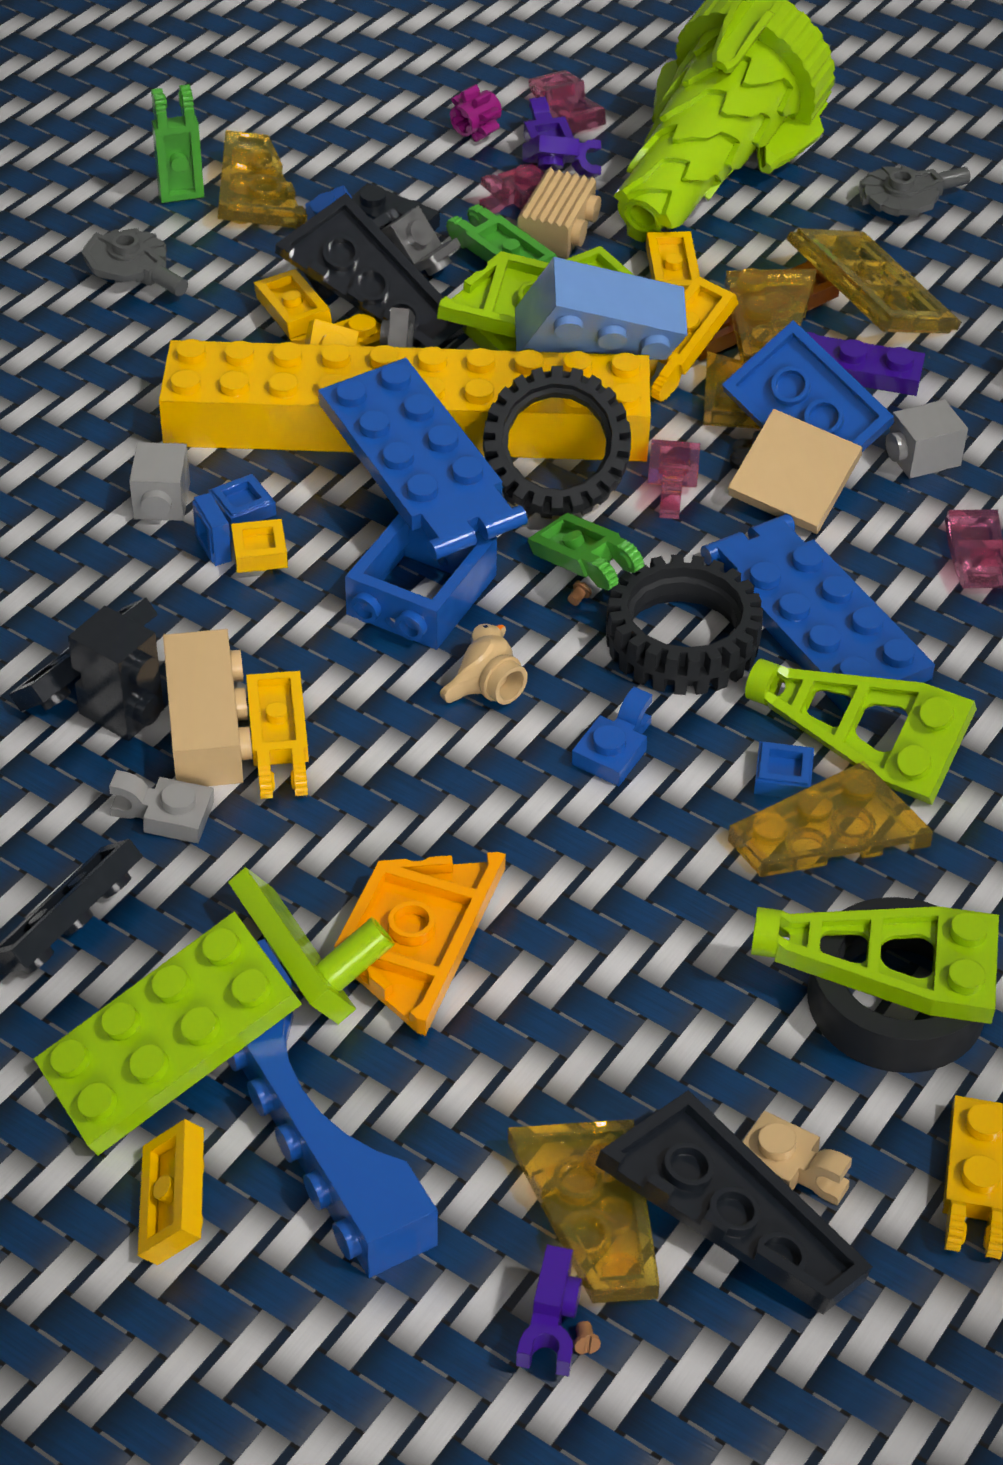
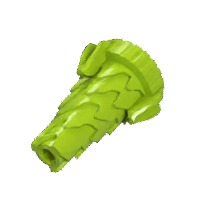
[613,0,835,243]

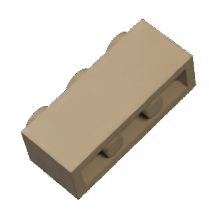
[163,629,252,786]

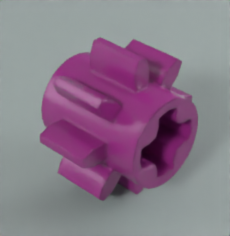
[450,84,502,142]

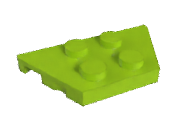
[437,251,549,338]

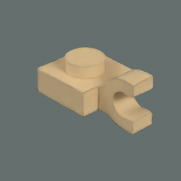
[743,1110,852,1206]

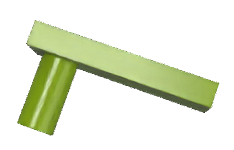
[228,867,395,1024]

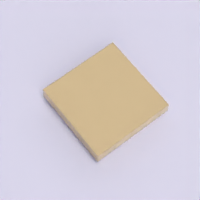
[728,409,862,534]

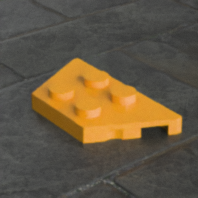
[334,852,506,1036]

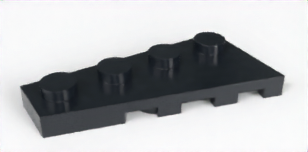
[275,193,467,349]
[595,1090,873,1314]

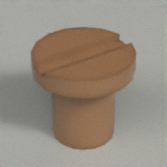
[567,580,592,606]
[574,1321,601,1355]

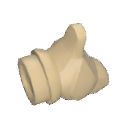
[440,624,528,705]

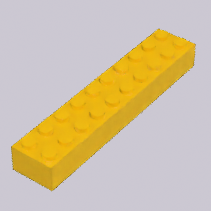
[159,339,651,462]

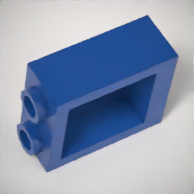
[345,514,497,650]

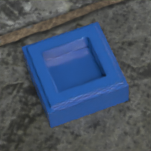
[208,474,276,530]
[192,493,232,566]
[754,741,814,801]

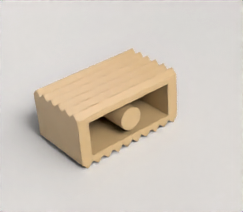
[517,167,601,259]

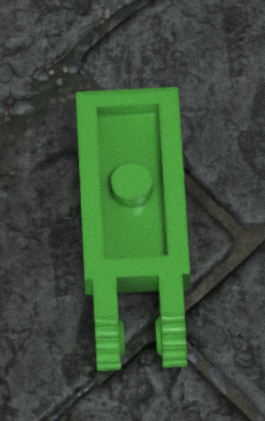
[151,84,204,204]
[446,204,557,263]
[527,512,645,591]

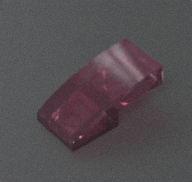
[528,70,606,133]
[945,509,1003,589]

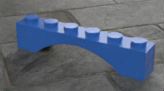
[227,939,438,1278]

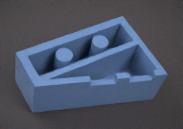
[515,257,688,360]

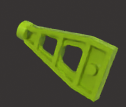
[745,658,977,805]
[751,906,999,1024]

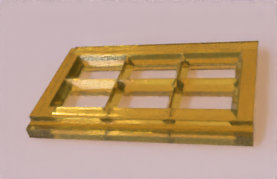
[786,228,962,334]

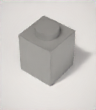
[886,399,968,479]
[129,442,190,521]

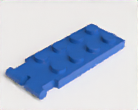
[318,358,528,561]
[700,514,935,714]

